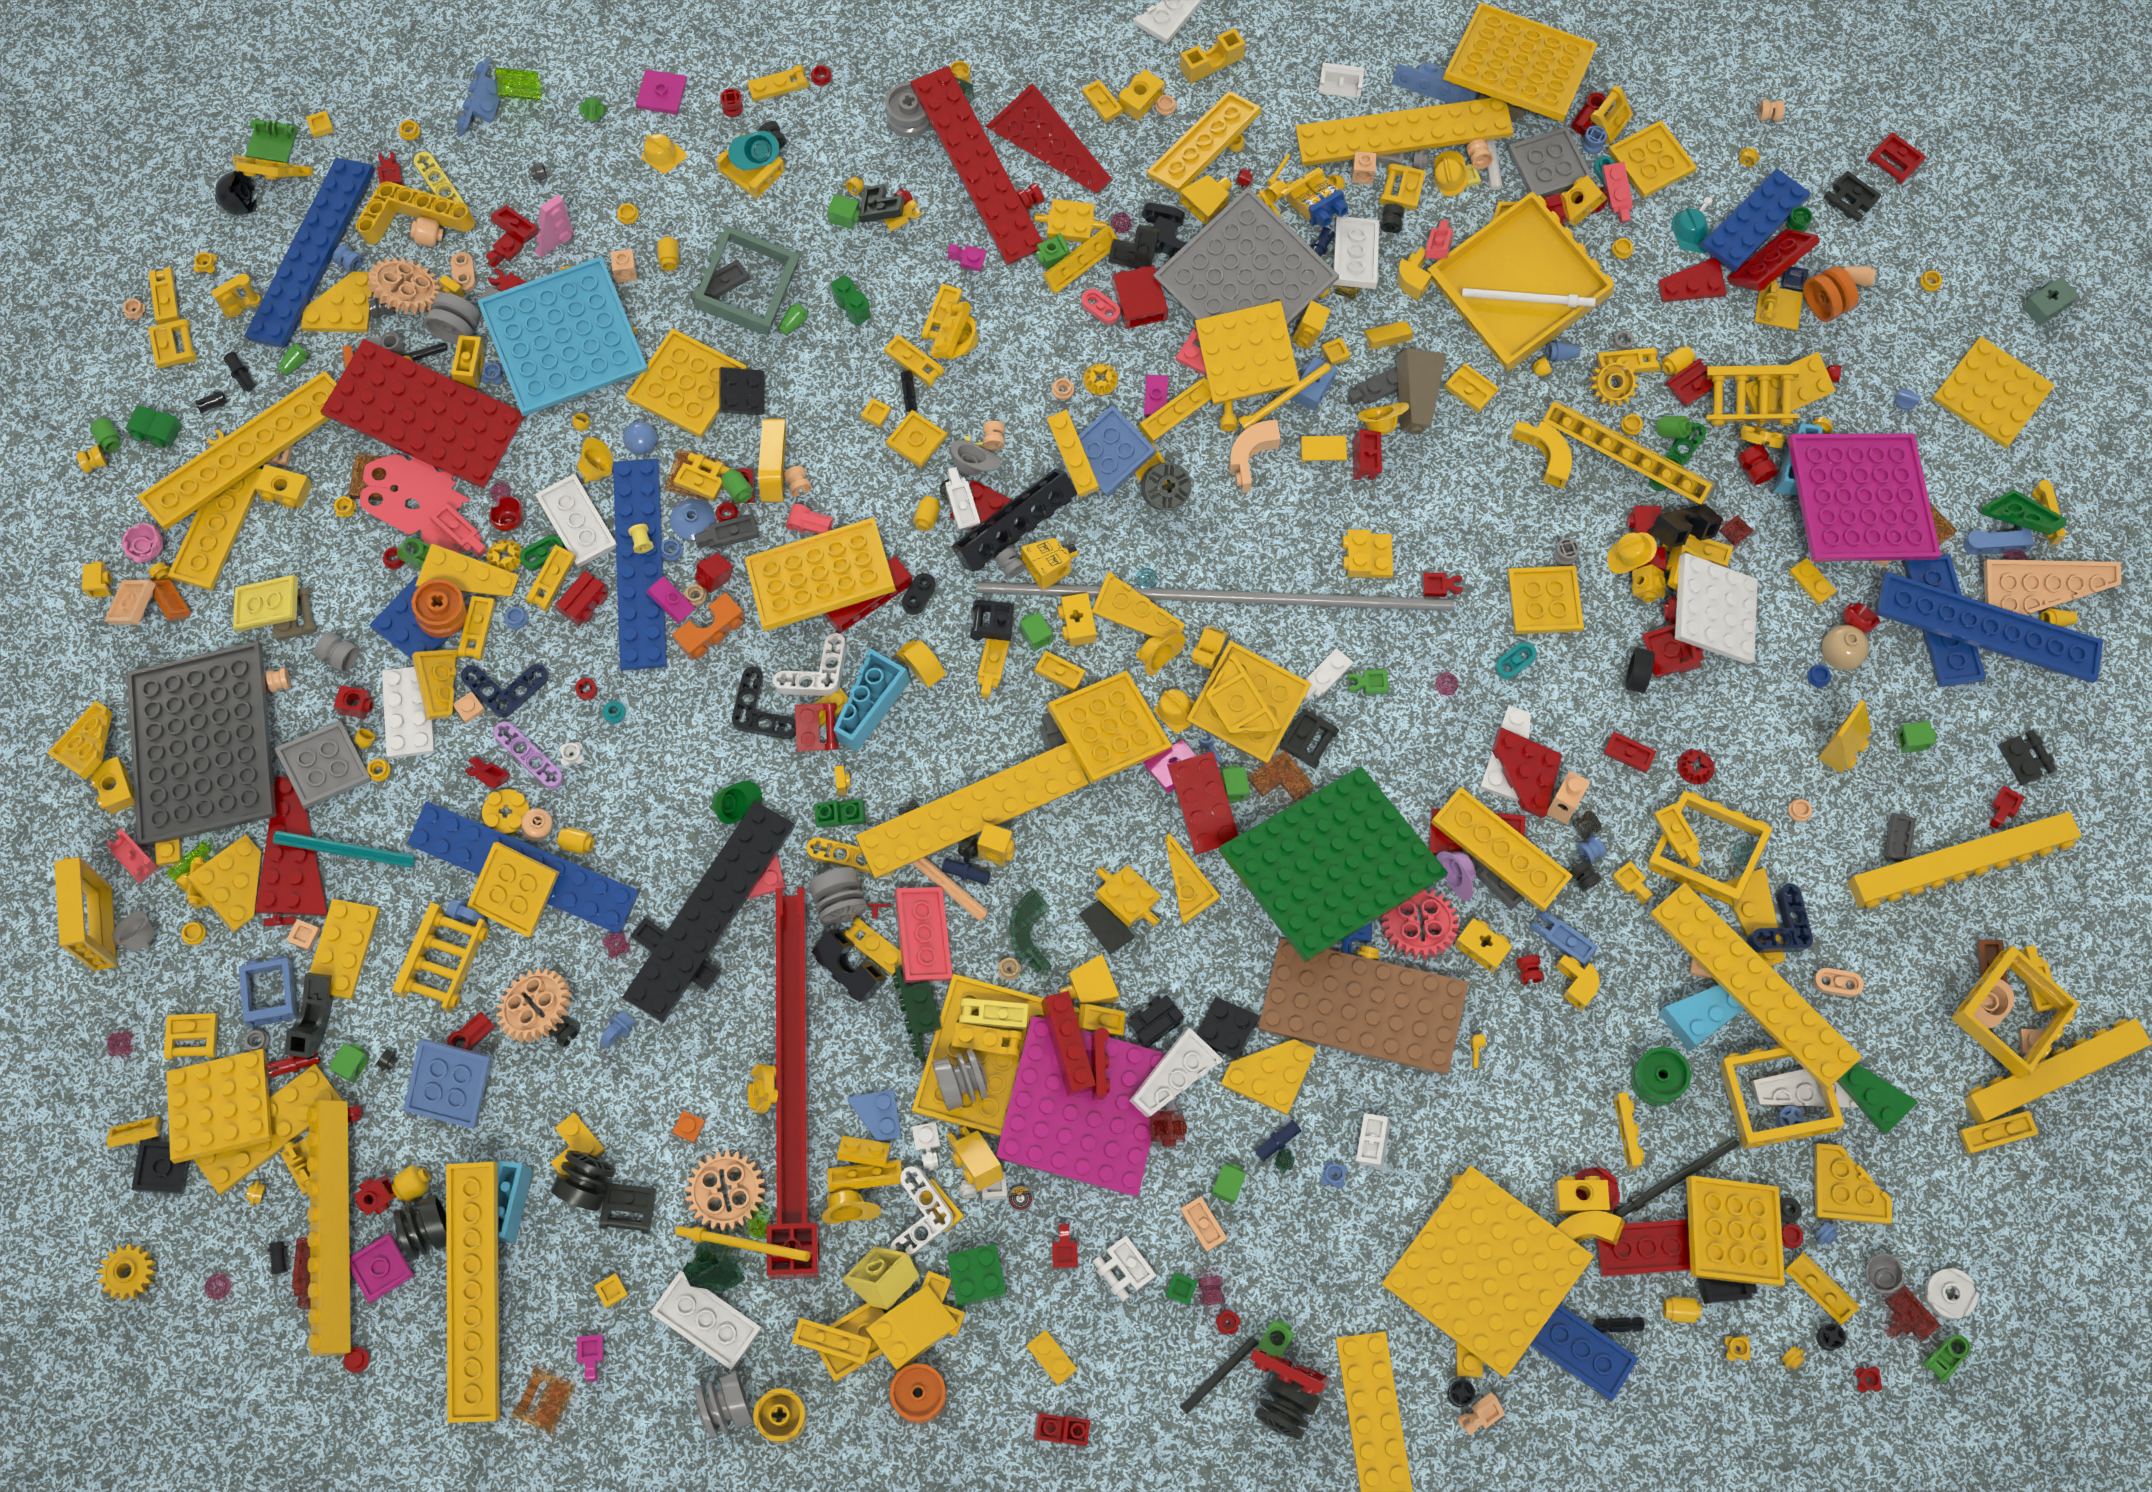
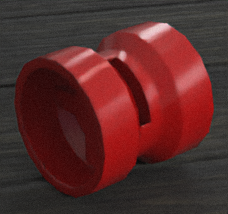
[720,88,743,117]
[1017,183,1044,210]
[1516,955,1545,985]

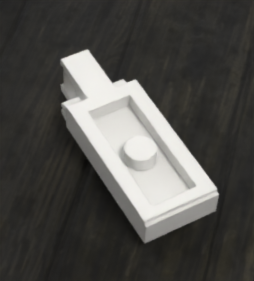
[945,467,981,531]
[1303,648,1354,703]

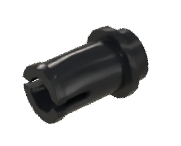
[195,390,227,414]
[267,1241,288,1274]

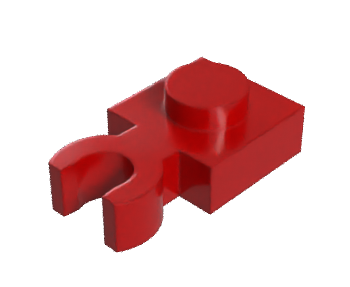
[377,151,403,185]
[487,268,527,292]
[1422,572,1463,597]

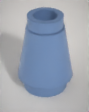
[1546,340,1580,362]

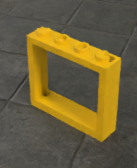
[1648,791,1773,908]
[54,856,118,971]
[1951,945,2080,1078]
[1719,1044,1845,1150]

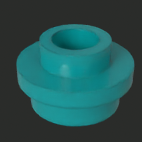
[602,701,626,724]

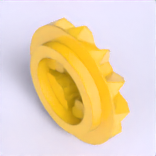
[1083,362,1118,395]
[486,538,522,572]

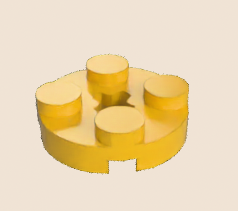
[1739,424,1786,448]
[482,789,530,836]
[748,1064,778,1114]

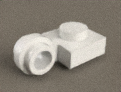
[912,1122,940,1171]
[959,1172,1007,1201]

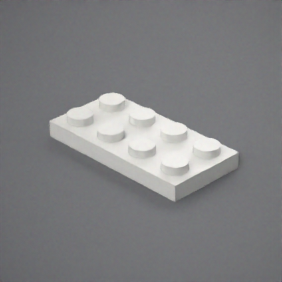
[1333,216,1379,289]
[535,474,617,568]
[382,667,435,759]
[650,1271,762,1371]

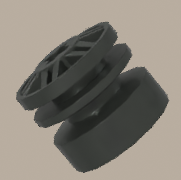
[1140,463,1191,510]
[551,1150,616,1211]
[393,1195,446,1261]
[1254,1374,1321,1440]

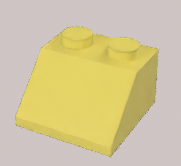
[843,1246,920,1310]

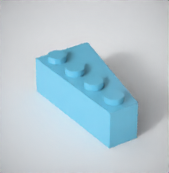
[834,648,910,752]
[1658,985,1744,1051]

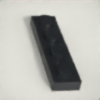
[630,918,722,992]

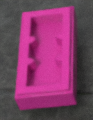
[1144,375,1168,417]
[646,576,696,624]

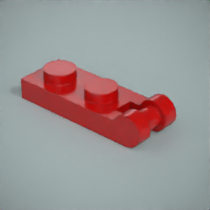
[1090,1027,1110,1100]

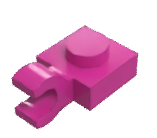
[947,244,987,272]
[577,1335,604,1382]

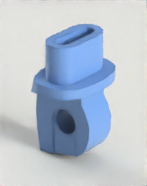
[445,898,485,923]
[600,1011,635,1049]

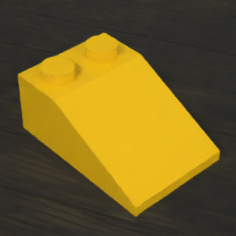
[1818,699,1872,774]
[866,1285,959,1372]

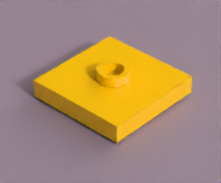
[885,410,948,468]

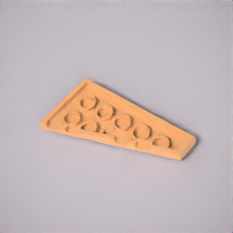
[1983,559,2122,615]

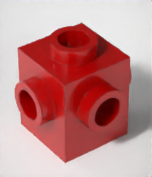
[354,1174,396,1216]

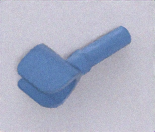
[1199,732,1223,764]

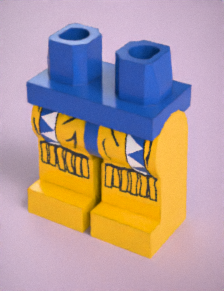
[1286,167,1348,227]

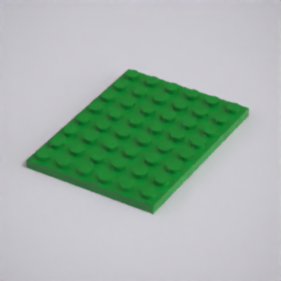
[1218,766,1449,963]

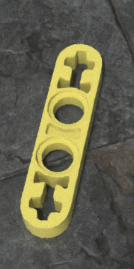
[414,152,465,204]

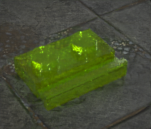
[494,67,541,100]

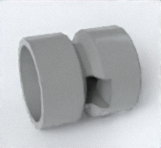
[314,632,360,673]

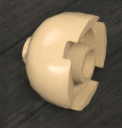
[1822,625,1870,671]

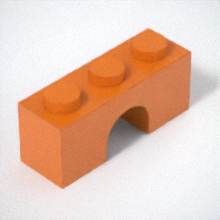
[672,592,745,661]

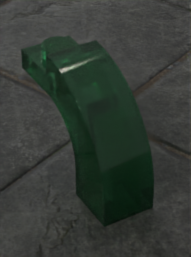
[1009,888,1051,976]

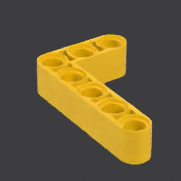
[356,181,475,245]

